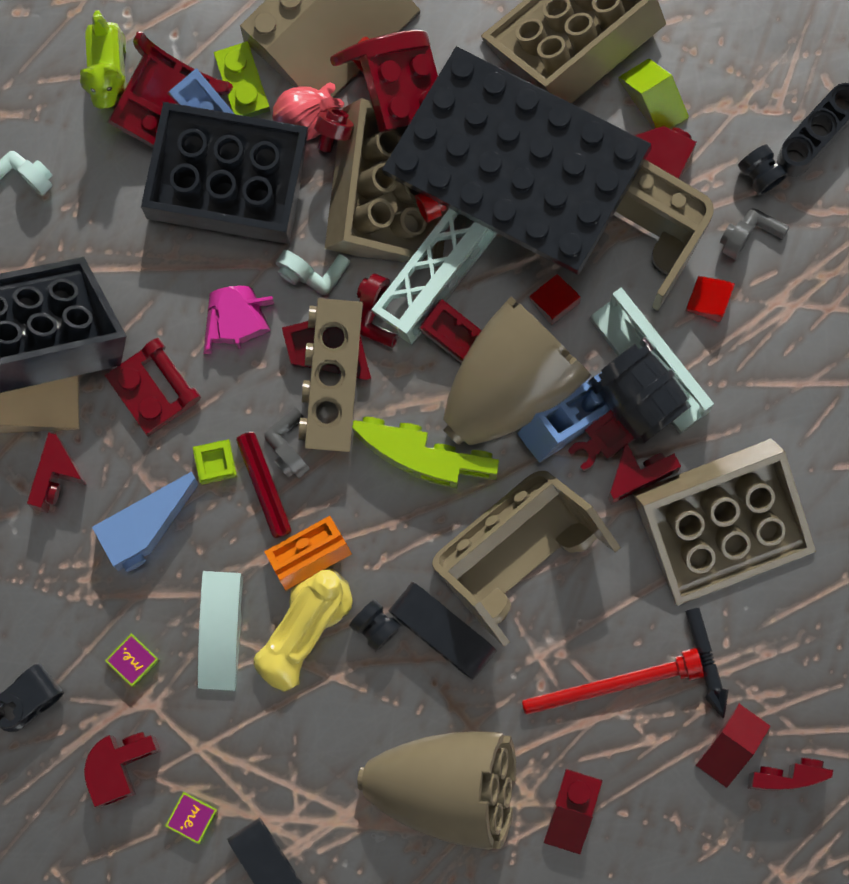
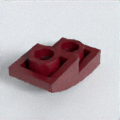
[747,758,833,791]

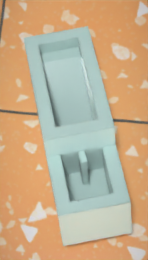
[198,571,243,691]

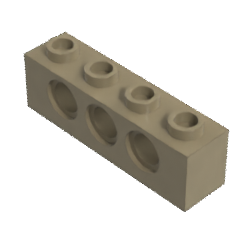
[298,298,363,452]

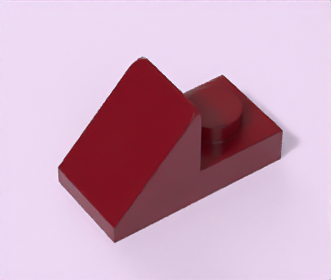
[27,432,86,513]
[608,443,681,505]
[543,769,603,855]

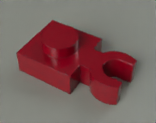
[568,410,635,471]

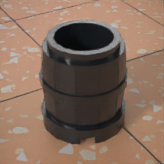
[587,337,691,443]

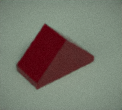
[695,703,770,788]

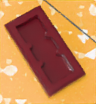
[418,299,482,364]

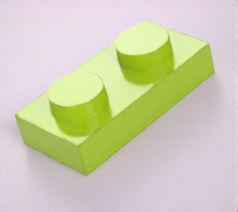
[213,41,270,117]

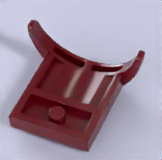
[330,30,438,133]
[107,31,233,148]

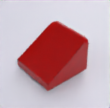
[528,274,581,325]
[686,276,735,323]

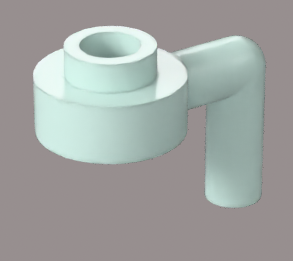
[0,151,53,196]
[275,250,351,295]

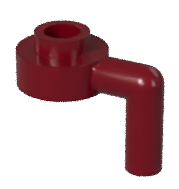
[314,108,354,153]
[357,273,398,348]

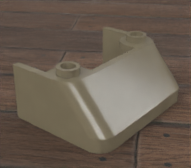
[615,160,714,311]
[432,471,621,647]

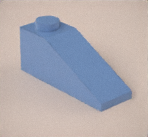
[517,372,610,463]
[92,472,199,572]

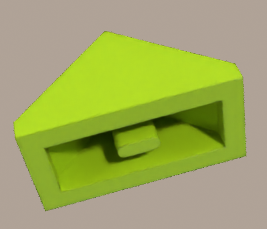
[618,58,689,129]

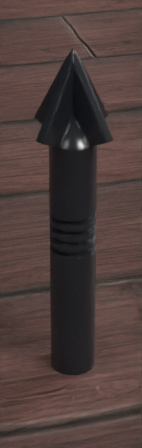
[685,608,729,718]

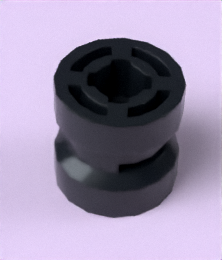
[738,144,789,195]
[349,599,402,652]

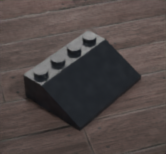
[141,102,308,244]
[0,257,127,393]

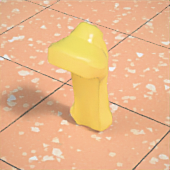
[254,568,353,692]

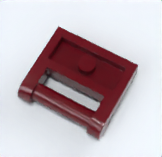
[104,338,201,437]

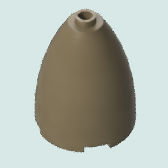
[443,296,592,445]
[357,731,516,850]

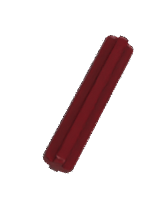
[236,432,291,538]

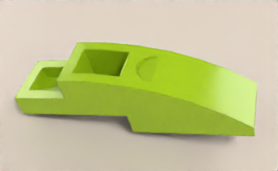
[352,417,499,489]

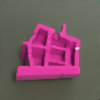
[203,286,275,354]

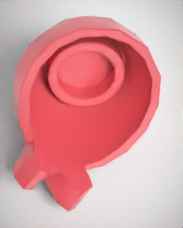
[272,82,344,141]

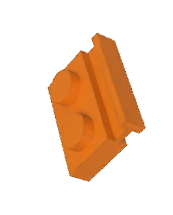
[264,516,352,591]

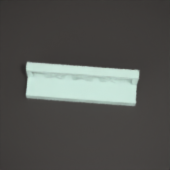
[371,208,498,345]
[589,287,714,434]

